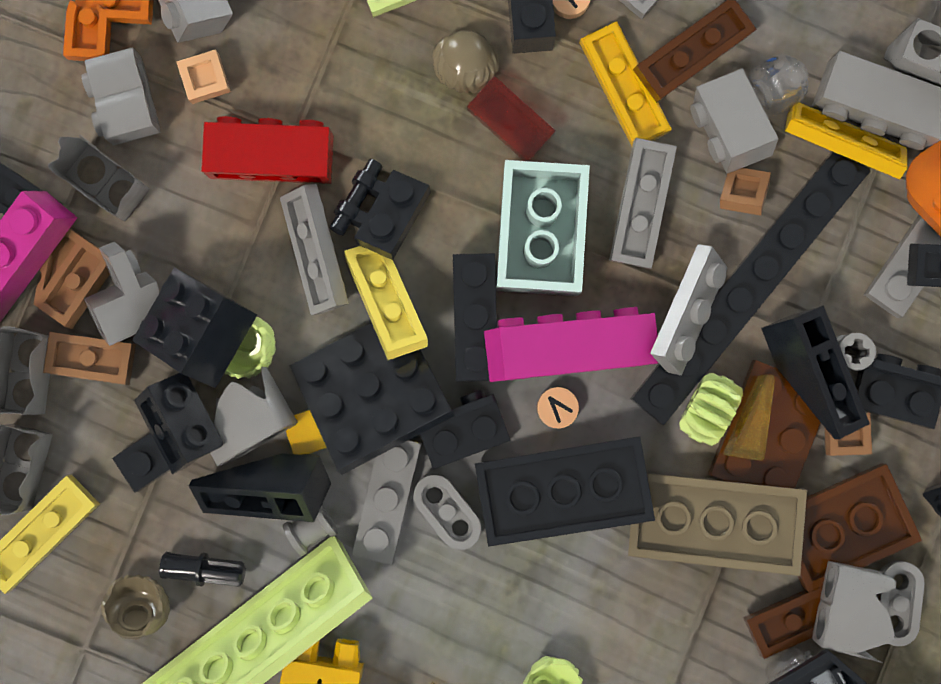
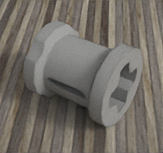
[836,333,876,371]
[282,506,338,556]

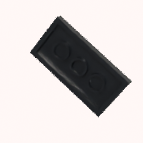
[475,436,655,547]

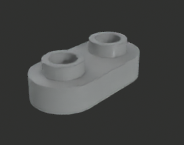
[413,474,481,550]
[876,560,925,646]

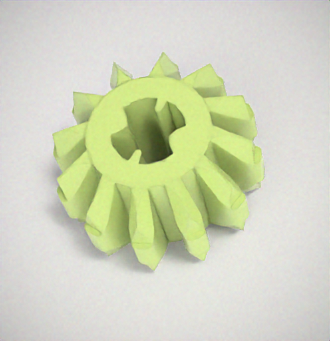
[679,373,743,446]

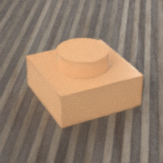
[177,49,231,104]

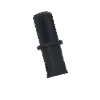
[159,551,246,587]

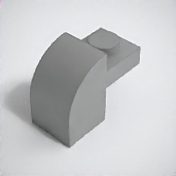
[84,241,159,346]

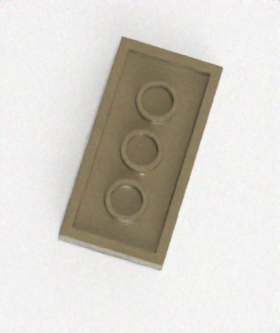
[628,473,807,576]

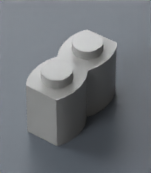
[82,47,161,146]

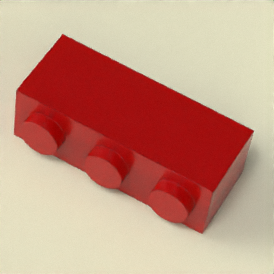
[201,116,334,184]

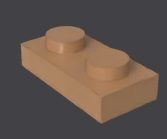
[43,332,136,385]

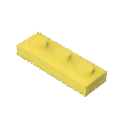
[344,246,428,360]
[0,475,100,594]

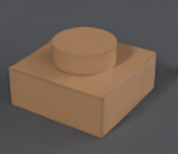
[720,168,771,216]
[824,412,872,456]

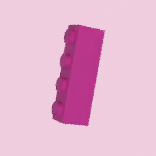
[0,191,77,322]
[484,307,659,382]

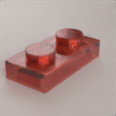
[467,76,556,161]

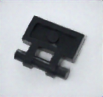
[330,159,431,260]

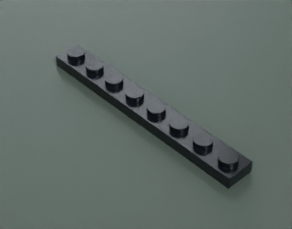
[630,151,870,425]

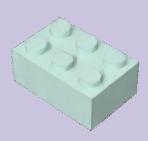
[496,160,590,296]

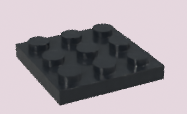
[289,323,455,475]

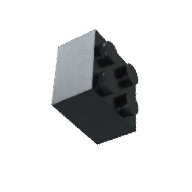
[132,268,257,388]

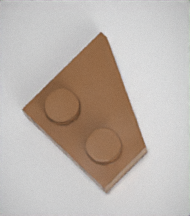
[33,228,110,329]

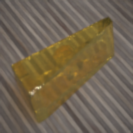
[723,375,775,461]

